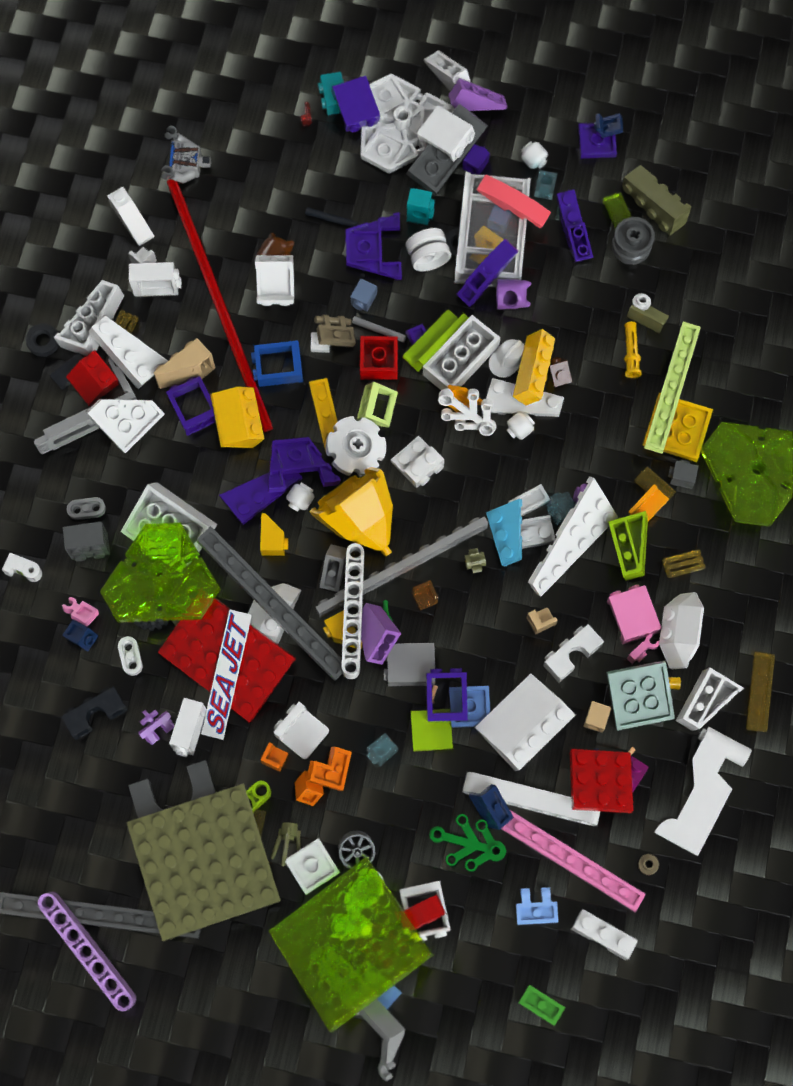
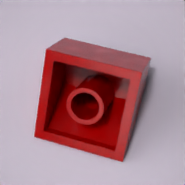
[66,350,119,406]

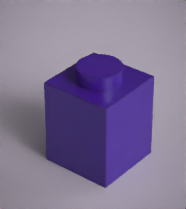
[463,144,490,175]

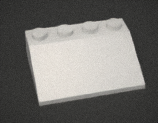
[121,482,217,574]
[474,674,575,771]

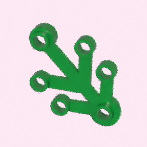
[429,814,506,871]

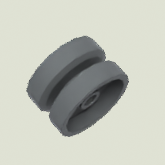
[612,217,655,265]

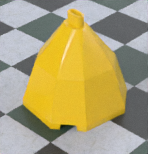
[309,467,393,556]

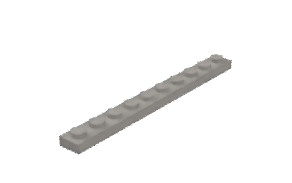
[316,516,488,618]

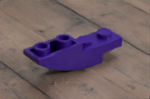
[556,190,593,262]
[457,239,519,307]

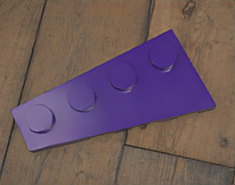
[219,473,302,525]

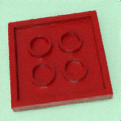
[570,749,633,813]

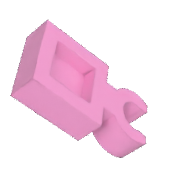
[62,597,99,627]

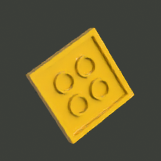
[643,393,713,462]

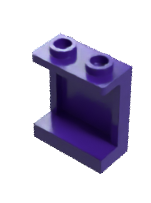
[332,76,380,132]

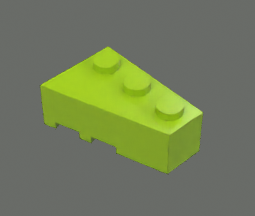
[608,511,648,581]

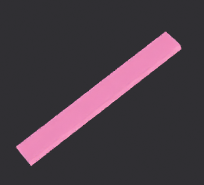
[501,810,646,912]

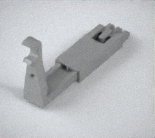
[34,357,137,454]
[312,946,405,1081]

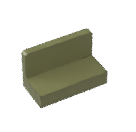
[627,301,669,333]

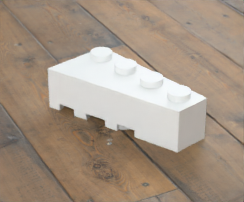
[54,280,124,356]
[89,316,168,389]

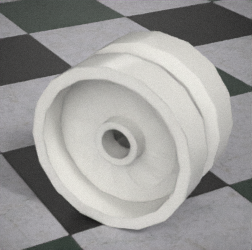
[406,228,451,272]

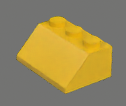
[210,387,264,448]

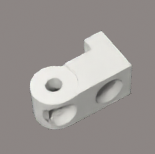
[2,553,42,582]

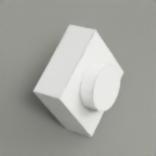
[311,332,330,352]

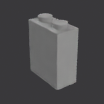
[384,643,435,686]

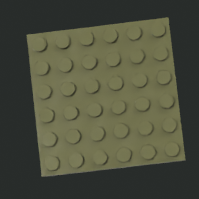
[127,784,281,941]

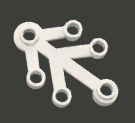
[438,388,496,436]

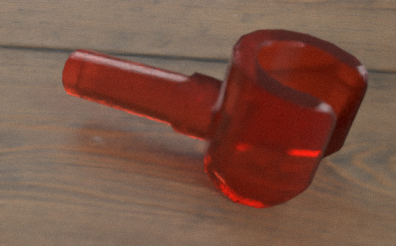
[301,102,312,126]

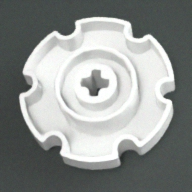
[325,416,386,477]

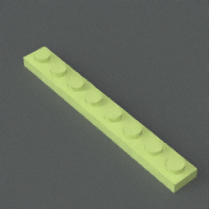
[644,322,701,454]

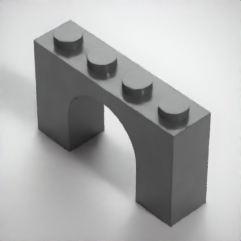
[129,760,216,818]

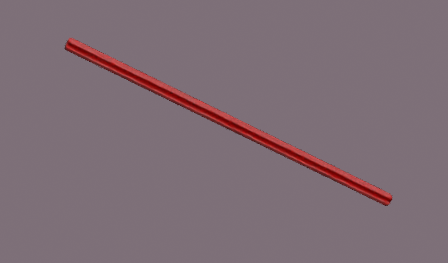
[167,179,273,432]

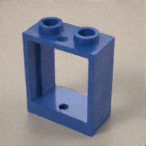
[251,340,303,387]

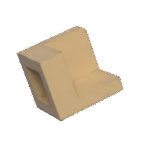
[527,608,558,635]
[583,701,611,733]

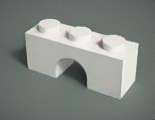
[543,624,604,683]
[571,910,638,960]

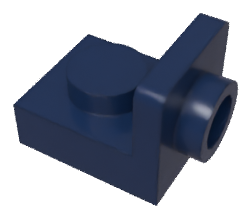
[62,620,98,651]

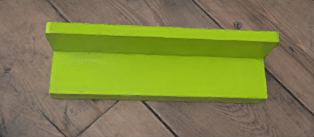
[403,310,469,372]

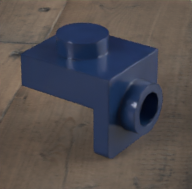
[594,113,623,138]

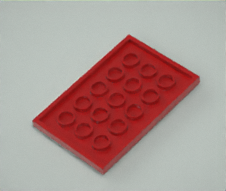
[158,589,296,722]

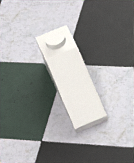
[424,51,470,91]
[107,187,154,246]

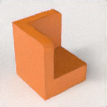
[261,742,289,772]
[295,770,324,806]

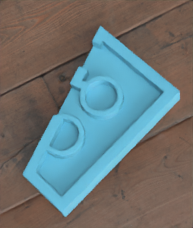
[486,499,522,566]

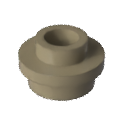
[638,854,659,875]

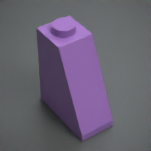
[361,603,401,665]

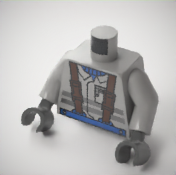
[161,126,211,183]

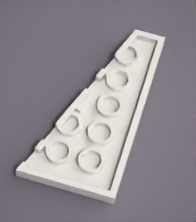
[528,476,618,597]

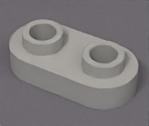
[67,497,106,520]

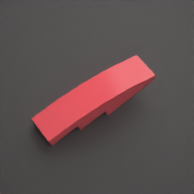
[476,175,551,228]

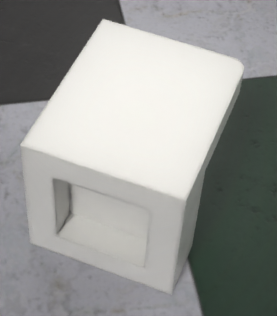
[128,247,157,264]

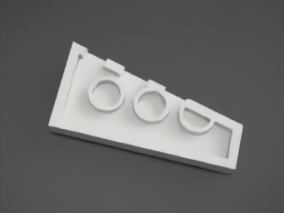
[482,378,564,417]

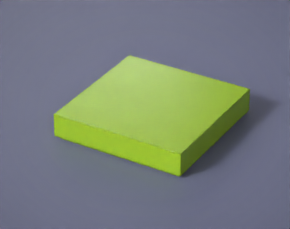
[411,709,453,751]

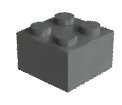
[63,522,110,561]

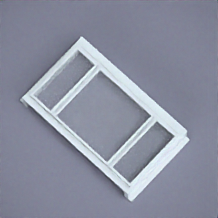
[454,172,531,287]

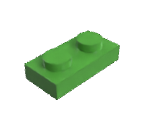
[519,985,565,1026]

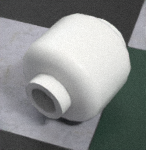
[521,142,548,169]
[507,412,535,440]
[286,482,314,512]

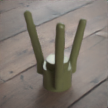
[271,822,301,866]

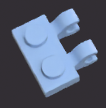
[516,887,558,925]

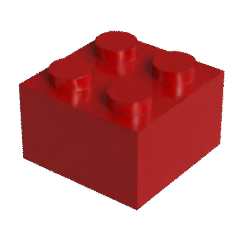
[360,336,398,380]

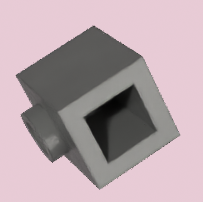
[668,460,699,489]

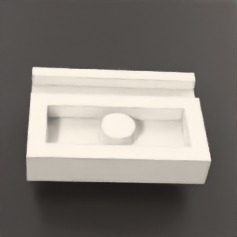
[521,515,555,549]

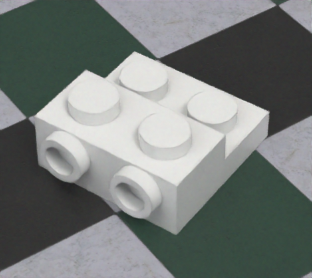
[391,436,444,488]

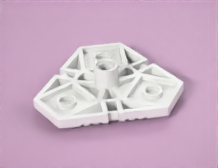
[361,74,455,174]

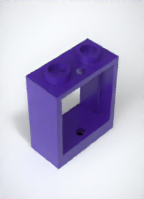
[166,376,216,436]
[426,668,468,722]

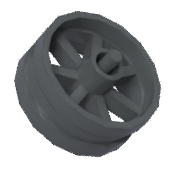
[338,830,375,870]

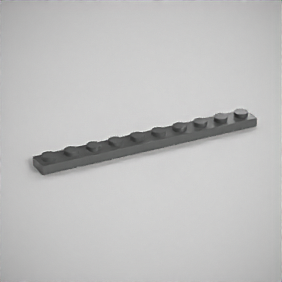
[196,526,349,681]
[0,892,201,939]

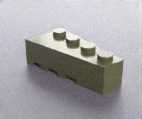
[622,165,692,236]

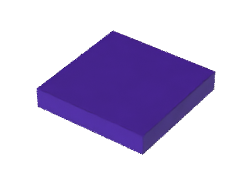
[578,123,617,158]

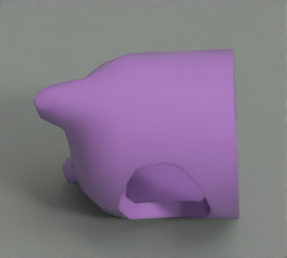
[496,279,531,309]

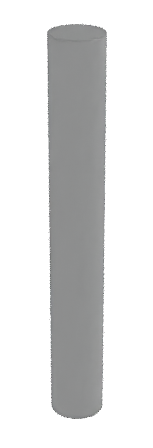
[352,316,406,342]

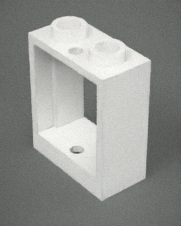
[129,262,181,297]
[169,698,207,757]
[400,881,450,943]

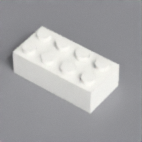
[423,315,500,390]

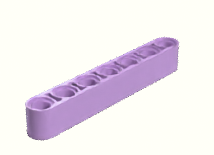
[38,892,136,1011]

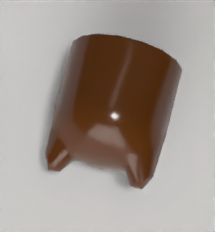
[255,233,294,259]

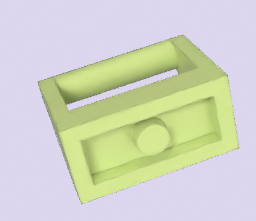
[357,382,398,427]

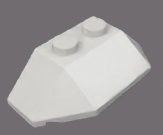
[248,583,301,644]
[659,592,704,669]

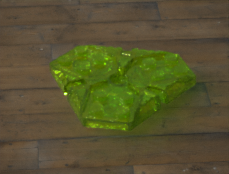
[700,422,793,527]
[100,523,220,623]

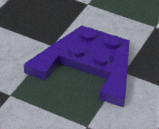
[346,212,402,280]
[268,437,341,493]

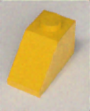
[260,513,289,556]
[323,610,363,649]

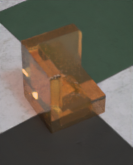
[412,580,438,611]

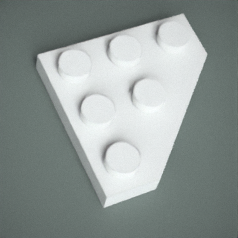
[86,399,164,453]

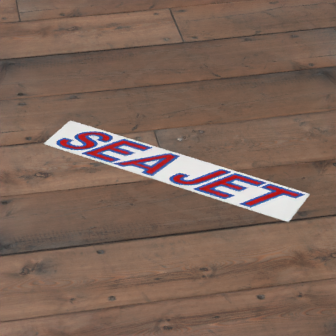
[201,610,252,740]

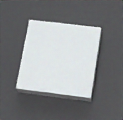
[286,838,340,895]

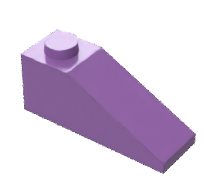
[448,78,507,111]

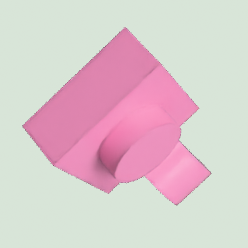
[627,633,659,664]

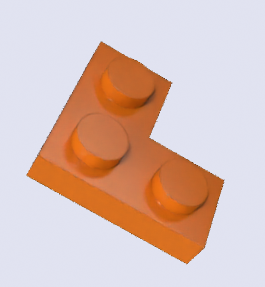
[306,747,352,791]

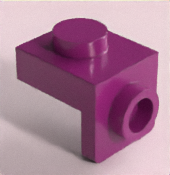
[631,756,649,792]

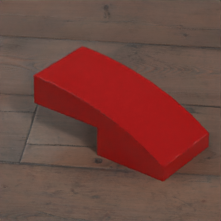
[397,895,446,933]

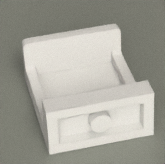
[417,105,475,162]
[255,255,295,306]

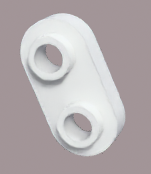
[118,636,143,676]

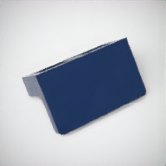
[469,784,514,830]

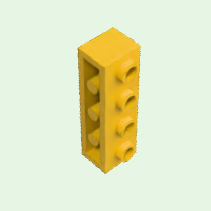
[513,329,555,406]

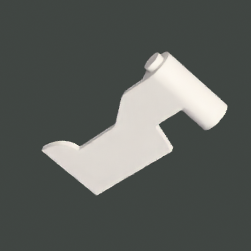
[654,727,752,856]

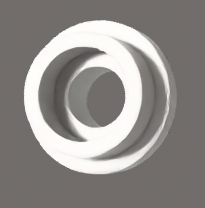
[632,293,651,311]

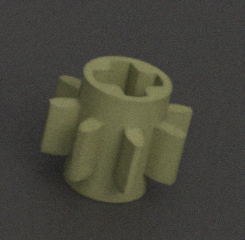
[464,548,486,573]

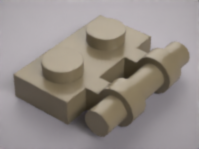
[314,315,356,347]

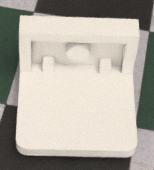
[273,702,329,759]

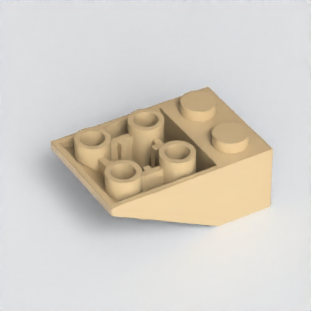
[154,338,215,389]

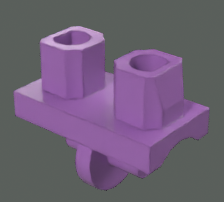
[138,710,175,745]

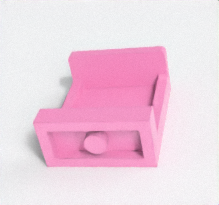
[607,585,662,645]

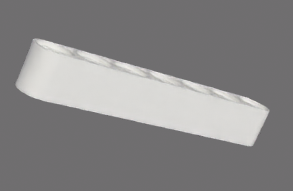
[342,543,364,679]
[462,772,600,826]

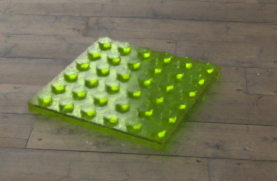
[269,857,433,1033]

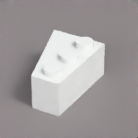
[676,668,743,731]

